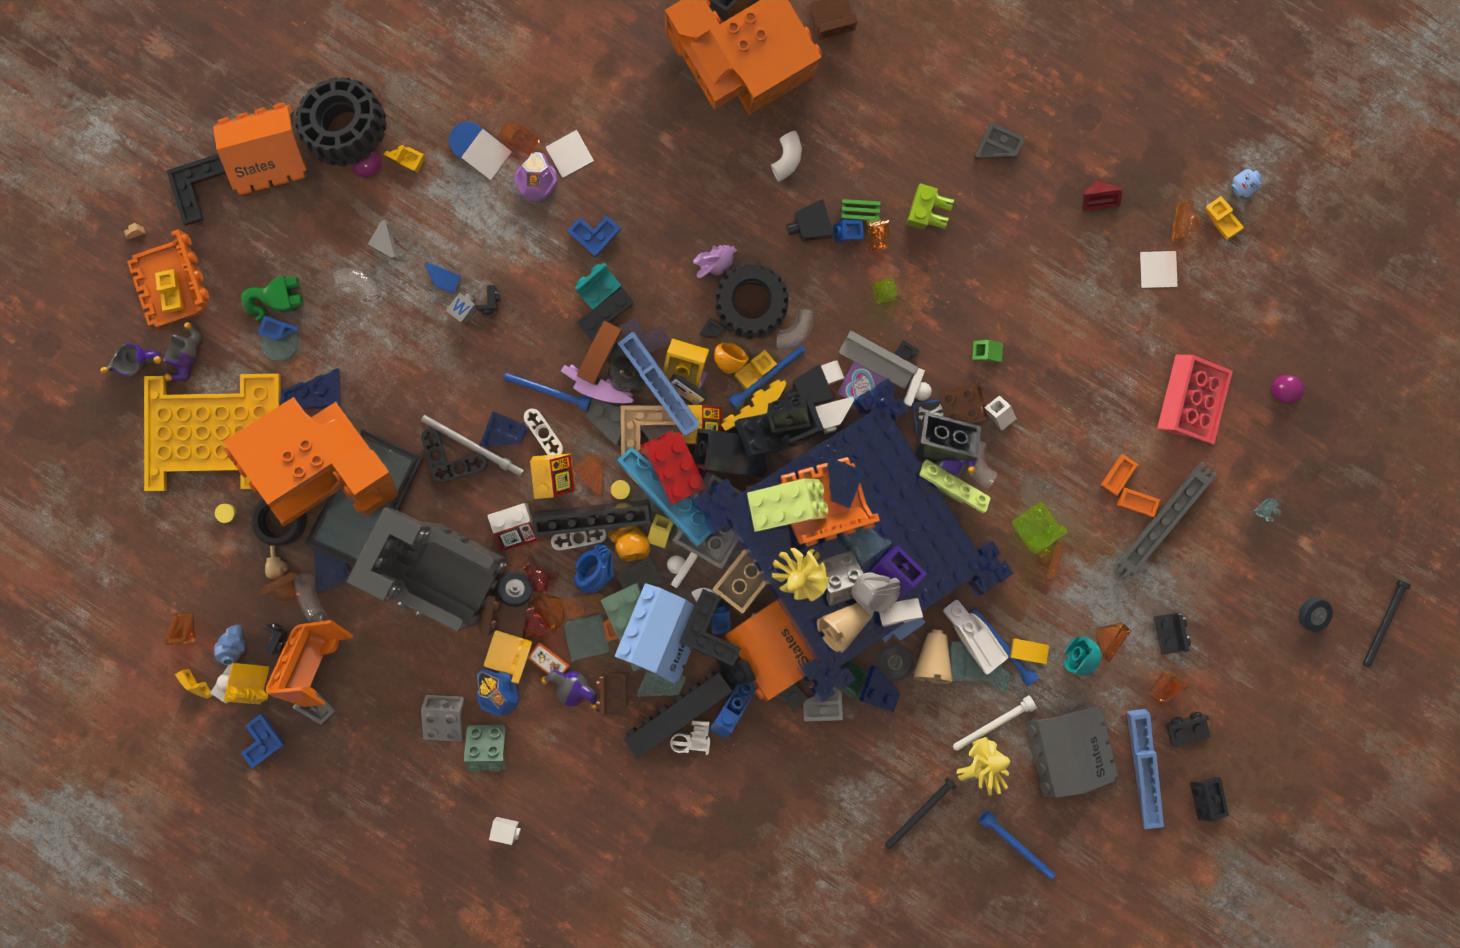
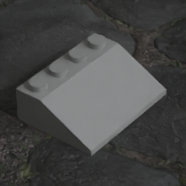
[669,472,752,569]

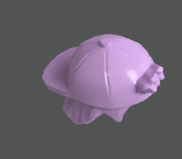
[693,245,737,278]

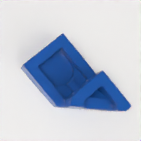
[424,262,461,294]
[258,316,299,340]

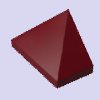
[1082,180,1122,211]

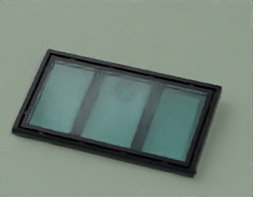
[305,429,423,566]

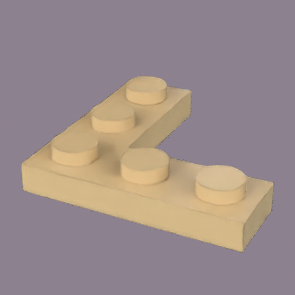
[621,405,676,456]

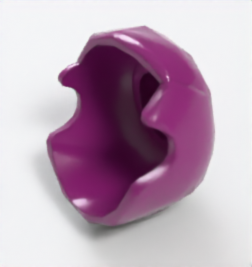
[351,151,382,178]
[1271,375,1305,404]

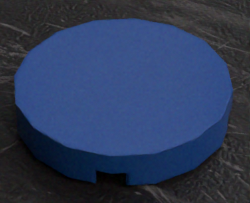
[449,121,482,160]

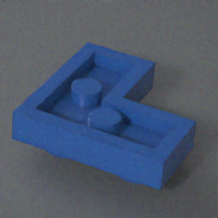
[567,216,621,258]
[241,713,285,768]

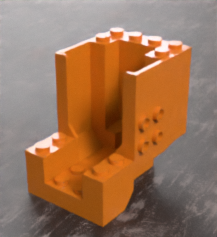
[665,0,822,115]
[223,397,399,527]

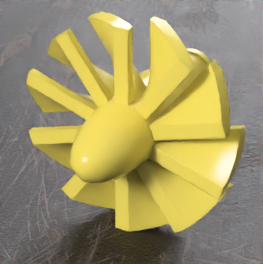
[772,548,829,601]
[957,737,1010,796]

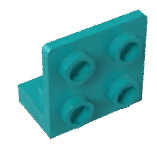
[575,263,622,310]

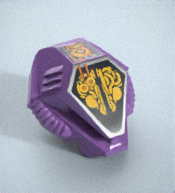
[514,152,558,202]

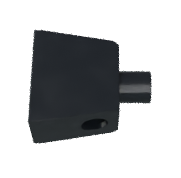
[786,199,833,241]
[785,364,834,404]

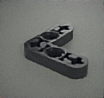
[421,429,488,483]

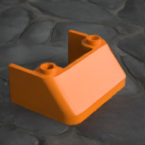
[266,620,354,707]

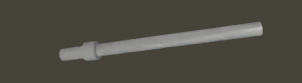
[421,415,524,477]

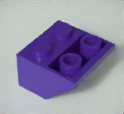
[870,545,927,602]

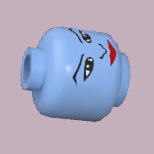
[1231,169,1262,198]

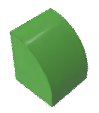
[972,340,1003,362]

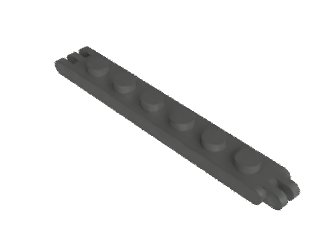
[1115,461,1217,579]

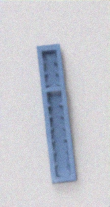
[618,332,701,436]
[1126,709,1164,830]

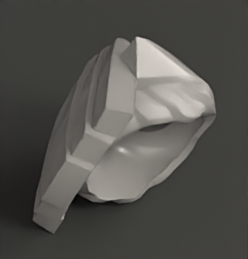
[851,572,901,616]

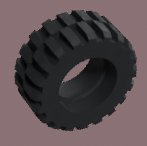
[715,263,789,339]

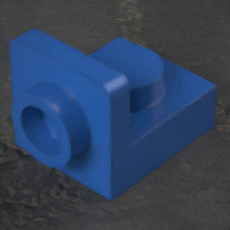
[833,220,864,243]
[711,602,731,634]

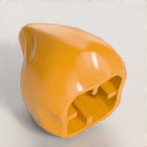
[608,525,650,562]

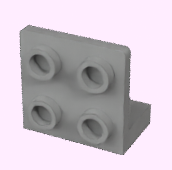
[817,551,864,606]
[421,695,465,742]

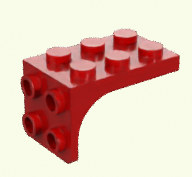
[637,430,707,505]

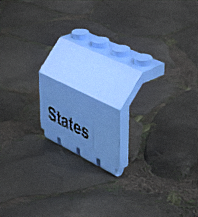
[615,583,695,684]

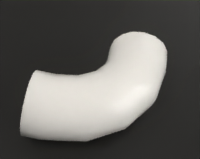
[771,131,802,182]

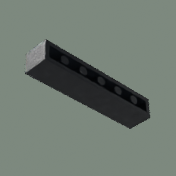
[532,499,651,537]
[624,670,732,759]

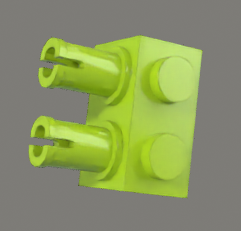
[906,183,954,230]

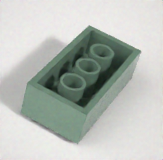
[601,582,642,671]

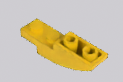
[721,380,787,432]

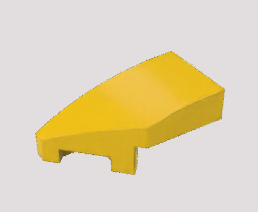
[383,145,426,173]
[175,669,213,699]

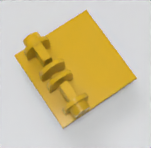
[223,663,269,704]

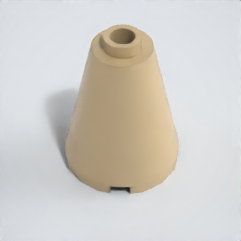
[817,603,873,652]
[913,629,952,684]

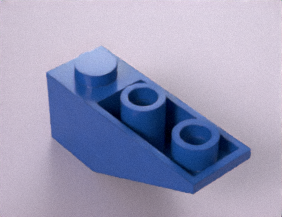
[709,683,756,739]

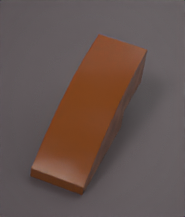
[577,321,621,385]

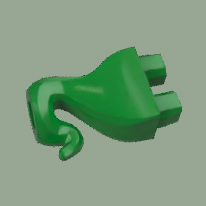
[241,275,304,322]

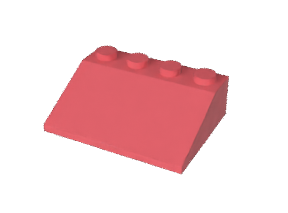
[1157,355,1233,444]

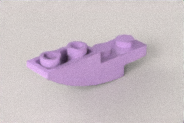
[561,365,635,405]

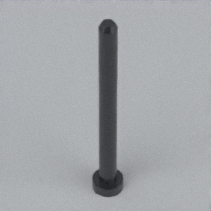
[1363,580,1411,667]
[885,777,957,849]

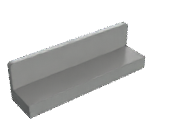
[839,330,918,389]

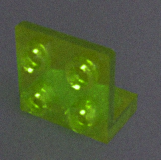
[1010,501,1068,554]

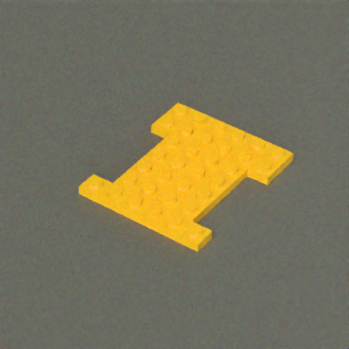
[144,374,281,491]

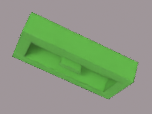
[841,199,880,222]

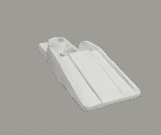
[943,600,1008,674]

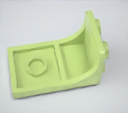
[747,479,828,532]

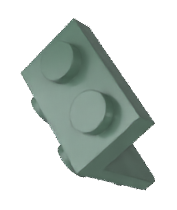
[464,725,506,773]

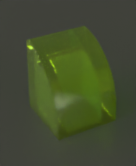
[872,277,898,303]

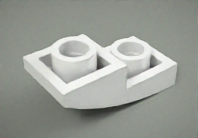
[879,598,923,627]

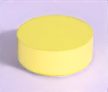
[611,480,630,499]
[215,504,236,523]

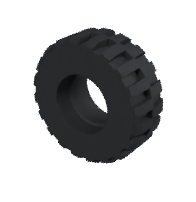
[295,77,387,166]

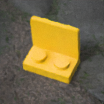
[484,630,532,684]

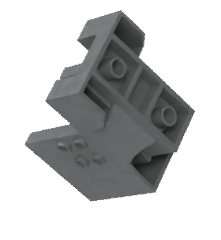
[347,508,508,631]

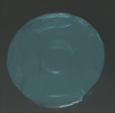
[260,332,300,361]

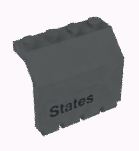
[1025,705,1118,798]

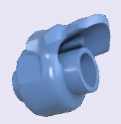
[214,624,246,665]

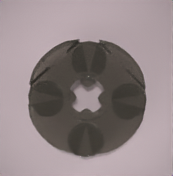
[608,355,645,393]

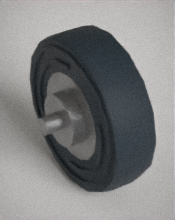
[497,573,532,607]
[1298,597,1333,632]

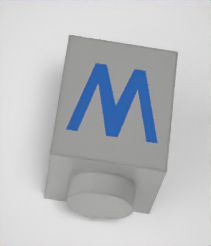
[446,293,477,325]

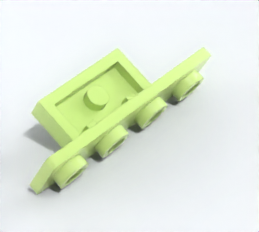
[919,460,990,513]

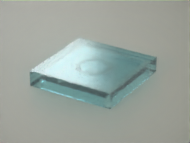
[563,614,610,661]

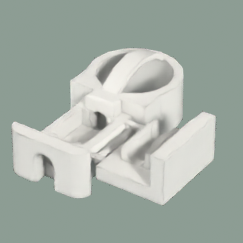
[670,720,710,755]

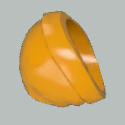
[714,342,749,374]

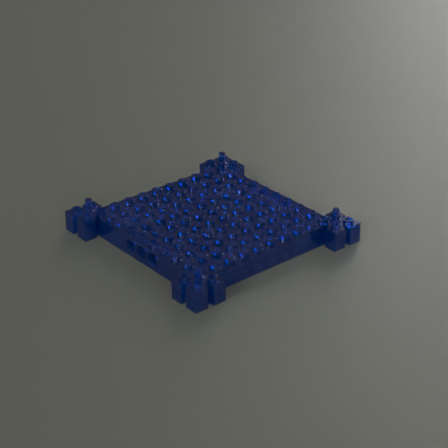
[692,378,1014,702]

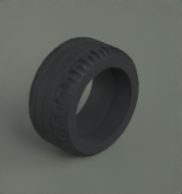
[251,499,307,546]

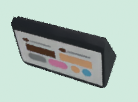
[669,374,709,405]

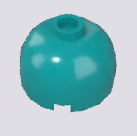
[1063,636,1102,676]

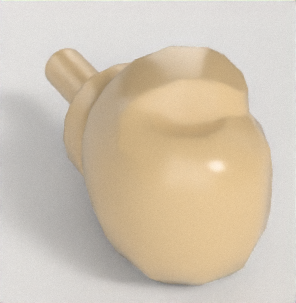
[265,546,288,579]

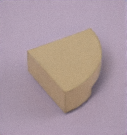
[124,223,146,240]

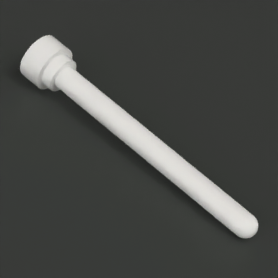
[953,695,1037,751]

